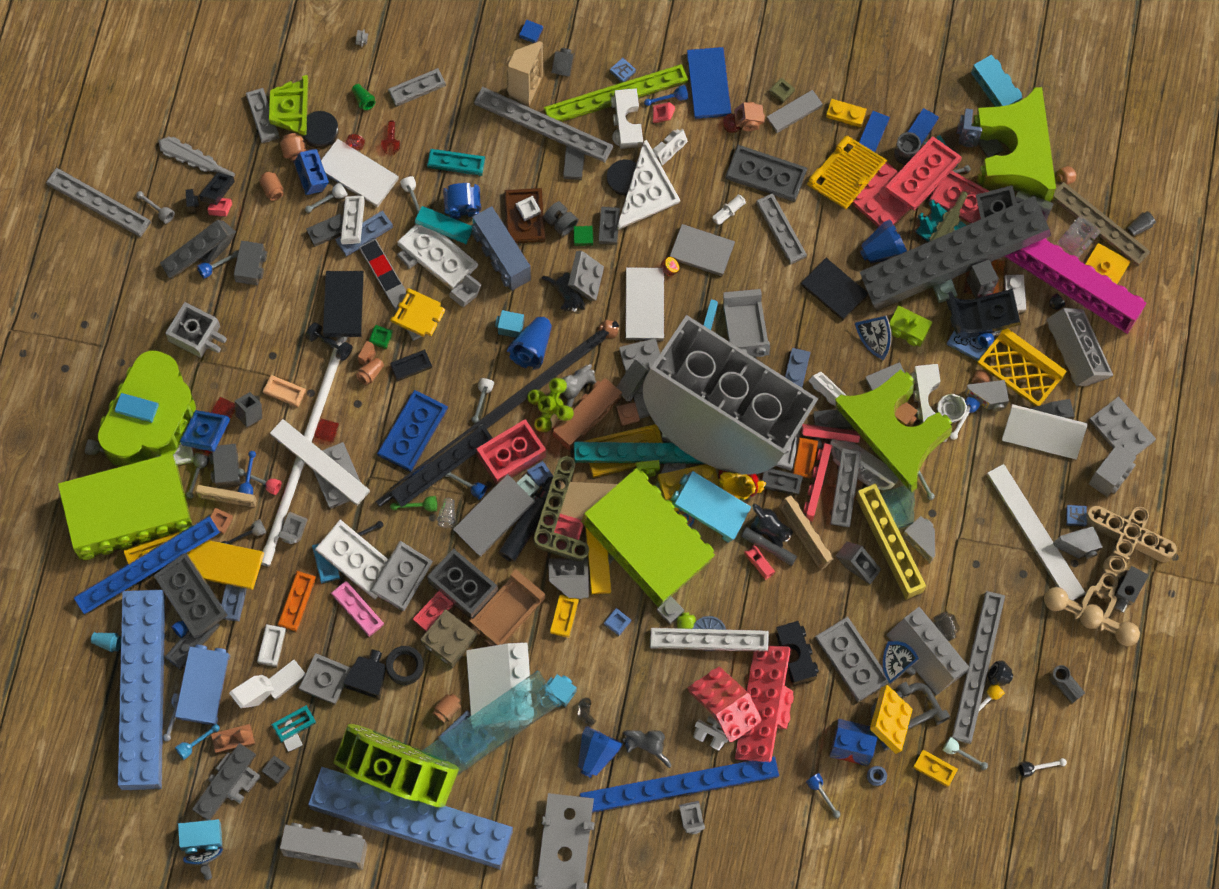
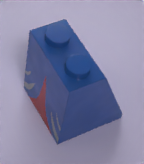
[829,718,877,766]

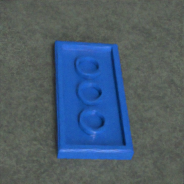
[687,47,731,119]
[377,390,448,472]

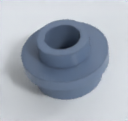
[867,766,887,786]

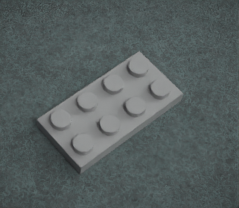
[619,338,660,419]

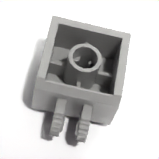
[165,302,227,358]

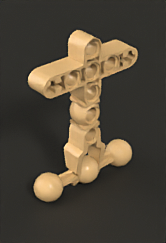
[1044,506,1177,646]

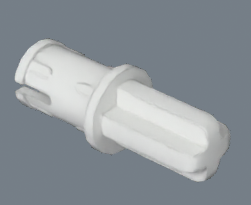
[712,194,746,225]

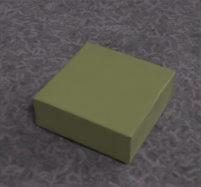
[769,78,795,104]

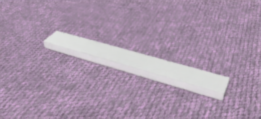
[987,464,1086,601]

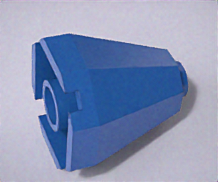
[860,219,907,263]
[578,727,623,777]

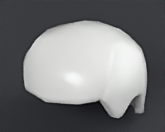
[937,394,967,423]

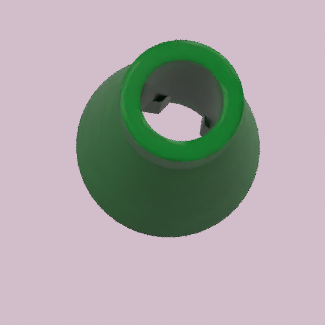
[351,84,376,111]

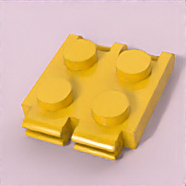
[390,288,445,337]

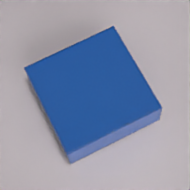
[519,20,543,43]

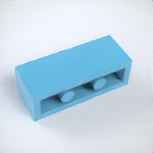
[971,55,1022,107]

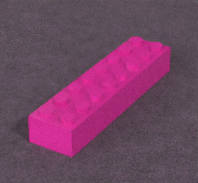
[1004,238,1147,334]

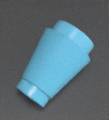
[91,632,121,652]

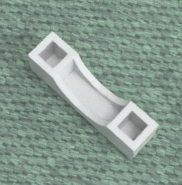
[911,364,948,442]

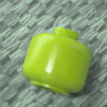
[676,612,696,629]

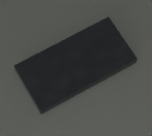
[323,271,364,337]

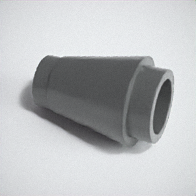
[1127,211,1156,237]

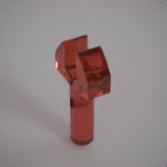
[381,120,400,154]

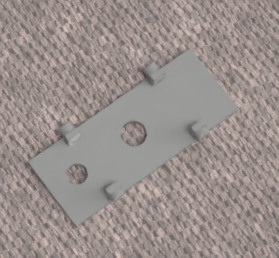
[534,793,595,889]

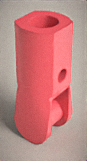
[744,545,775,580]

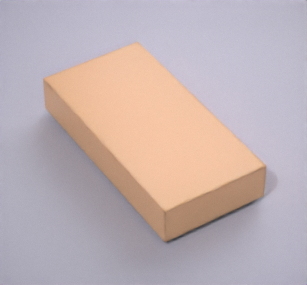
[263,375,306,408]

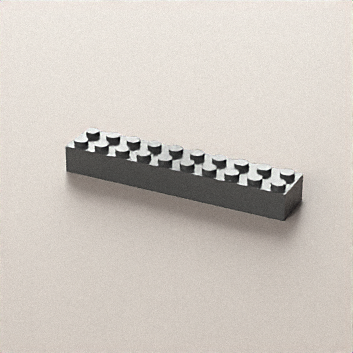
[860,196,1051,311]

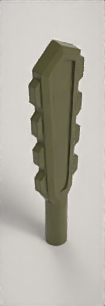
[929,191,968,241]

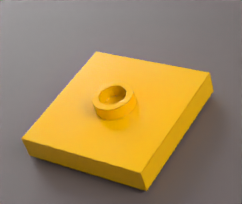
[1085,243,1131,284]

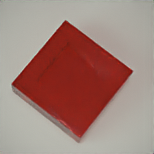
[315,418,340,443]

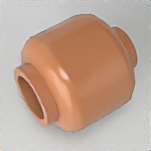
[280,133,306,162]

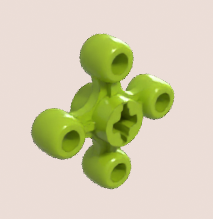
[527,378,574,432]

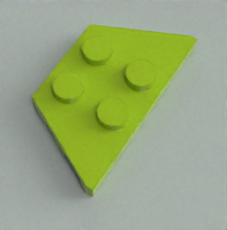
[269,75,308,135]

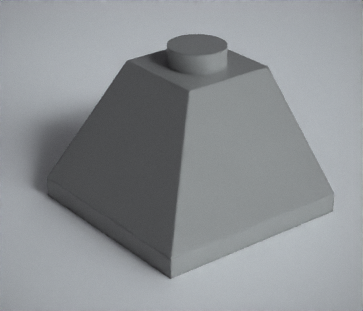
[549,558,589,599]

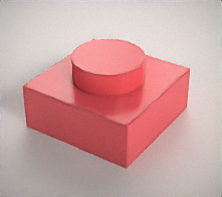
[207,198,232,217]

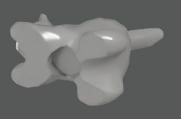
[561,364,596,407]

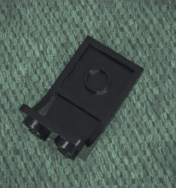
[946,289,1021,340]

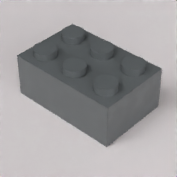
[427,548,498,619]

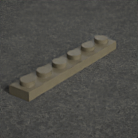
[1052,182,1150,267]

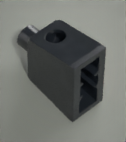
[343,649,386,700]

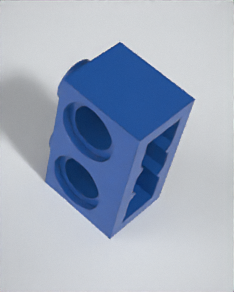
[294,149,329,195]

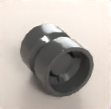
[894,132,921,165]
[543,201,579,237]

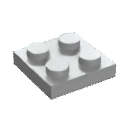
[568,251,604,301]
[299,653,351,705]

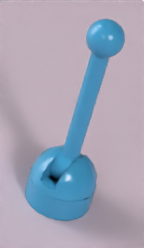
[175,724,220,760]

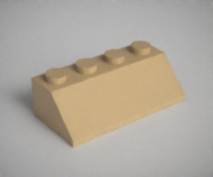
[506,41,543,106]

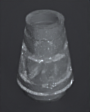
[437,498,456,528]

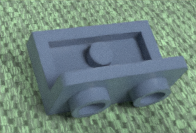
[956,108,982,147]

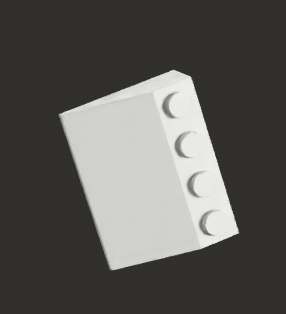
[466,643,533,728]

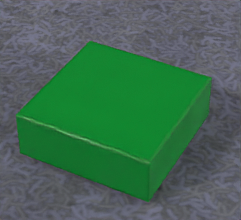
[574,226,593,246]
[369,325,393,349]

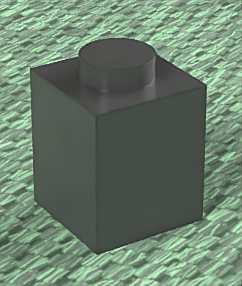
[234,392,262,427]

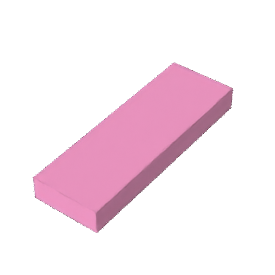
[331,581,384,637]

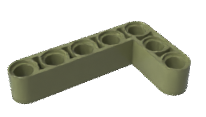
[533,456,589,562]

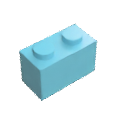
[178,819,222,854]

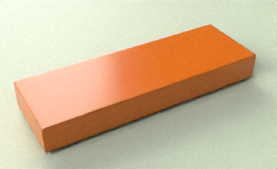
[278,571,316,632]

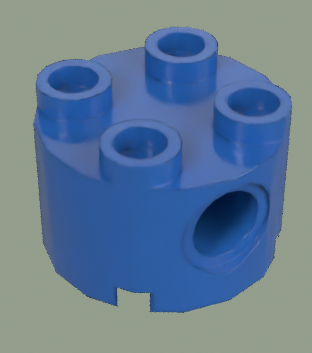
[443,183,481,219]

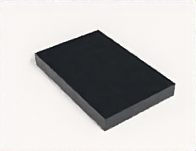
[801,258,868,321]

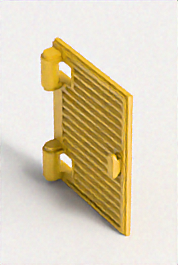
[807,135,887,209]

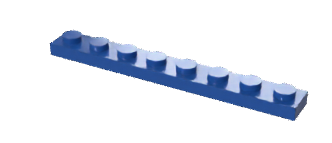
[74,515,220,614]

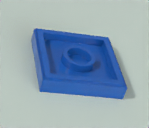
[180,410,230,452]

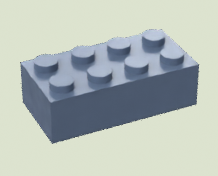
[471,206,531,291]

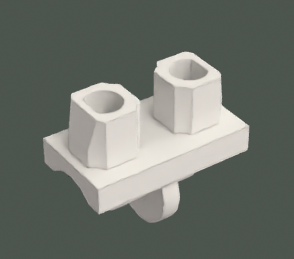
[694,716,728,750]

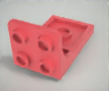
[688,666,761,742]

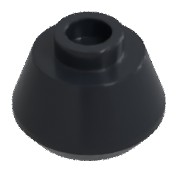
[988,660,1013,686]

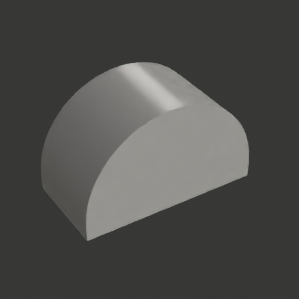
[643,315,818,474]

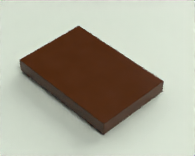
[505,188,545,243]

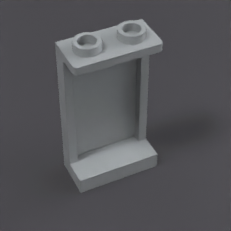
[723,289,770,357]

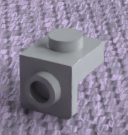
[449,274,481,307]
[278,512,308,544]
[679,801,705,834]

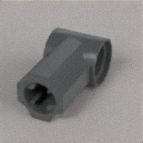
[1049,665,1085,704]

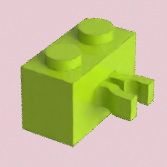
[889,305,932,347]

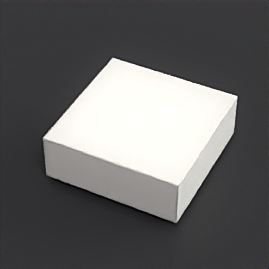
[516,196,541,221]

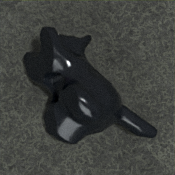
[542,272,585,312]
[751,504,793,548]

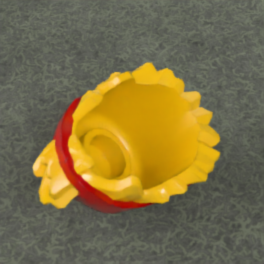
[718,470,766,500]

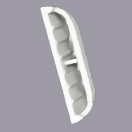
[830,439,898,490]

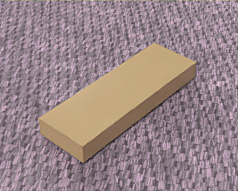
[196,485,257,508]

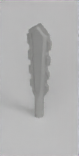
[159,136,235,176]

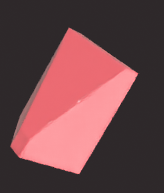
[653,102,675,124]

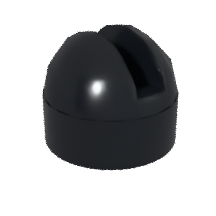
[1049,293,1066,309]

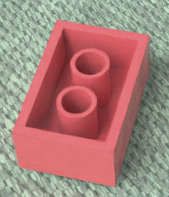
[476,419,546,485]

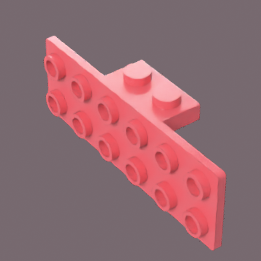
[735,646,794,762]

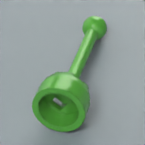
[390,496,437,512]

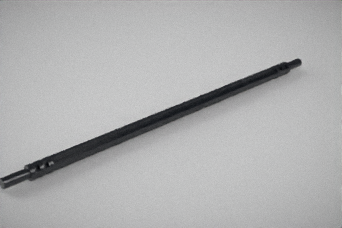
[375,321,619,507]

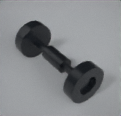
[305,322,353,361]

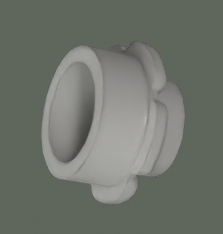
[356,29,368,47]

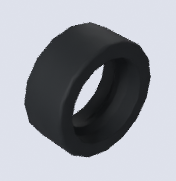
[386,646,424,685]

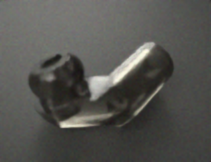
[577,697,596,728]

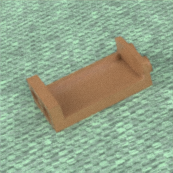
[469,569,545,647]

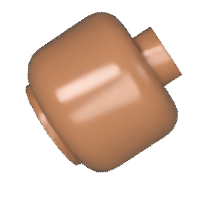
[1056,166,1076,185]
[598,320,619,339]
[971,369,992,384]

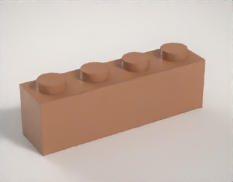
[553,378,622,451]

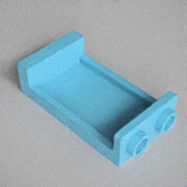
[670,471,751,543]

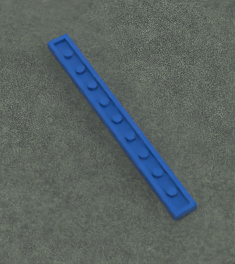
[580,756,779,812]

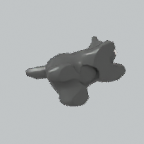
[623,730,671,768]

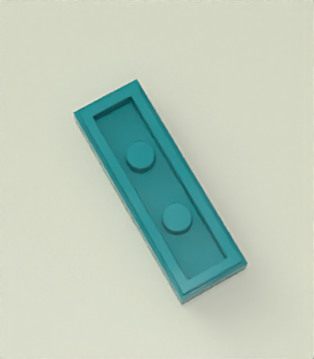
[427,149,485,176]
[415,206,473,244]

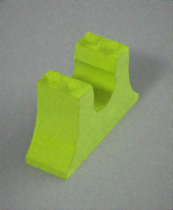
[971,87,1056,202]
[835,369,952,493]

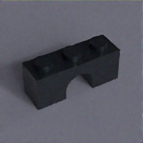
[775,621,819,687]

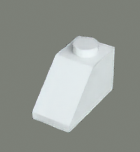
[229,675,275,708]

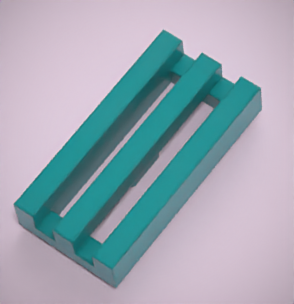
[271,705,316,743]

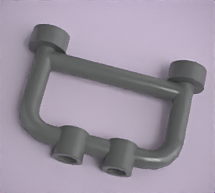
[870,682,950,750]

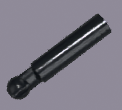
[498,477,561,563]

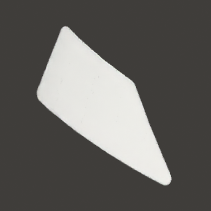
[282,720,302,751]

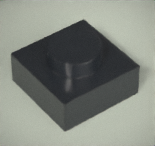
[185,189,199,214]

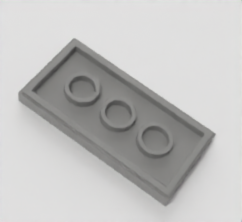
[453,474,535,557]
[815,617,889,703]

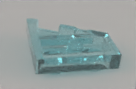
[881,485,915,529]

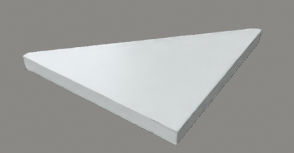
[617,140,680,230]

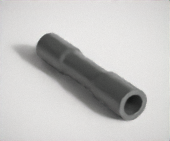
[742,527,797,566]

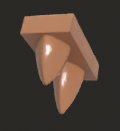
[211,724,255,754]

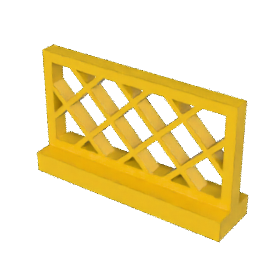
[977,328,1067,407]

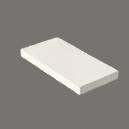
[321,139,399,207]
[397,224,478,290]
[626,268,664,341]
[1002,404,1087,460]
[315,520,388,600]

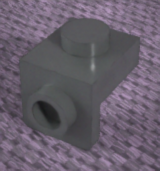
[552,48,575,76]

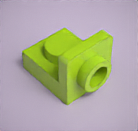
[632,460,660,477]

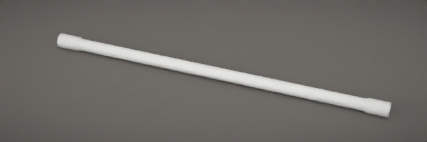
[261,337,348,567]

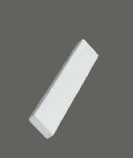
[270,419,370,506]
[650,628,769,652]

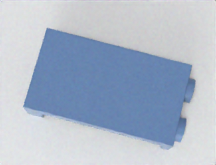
[175,644,230,725]

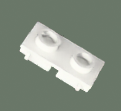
[653,129,688,166]

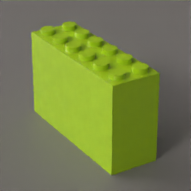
[58,453,193,560]
[581,468,715,608]

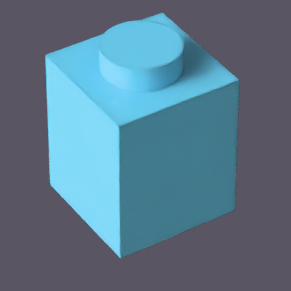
[495,310,524,338]

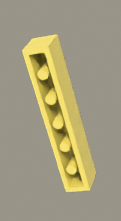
[856,483,926,600]

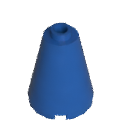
[507,317,552,370]

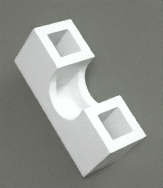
[611,88,643,149]

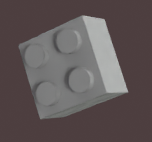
[1089,444,1136,497]

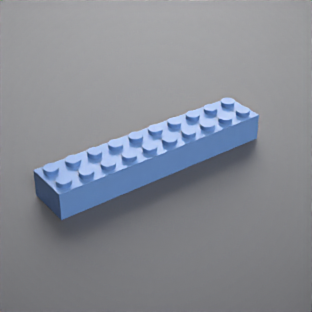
[118,590,165,790]
[308,767,513,870]

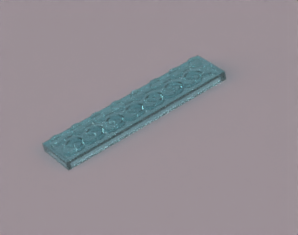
[422,670,560,776]

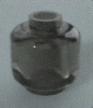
[932,611,960,641]

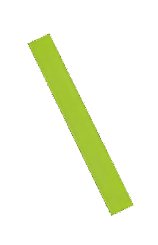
[544,64,688,122]

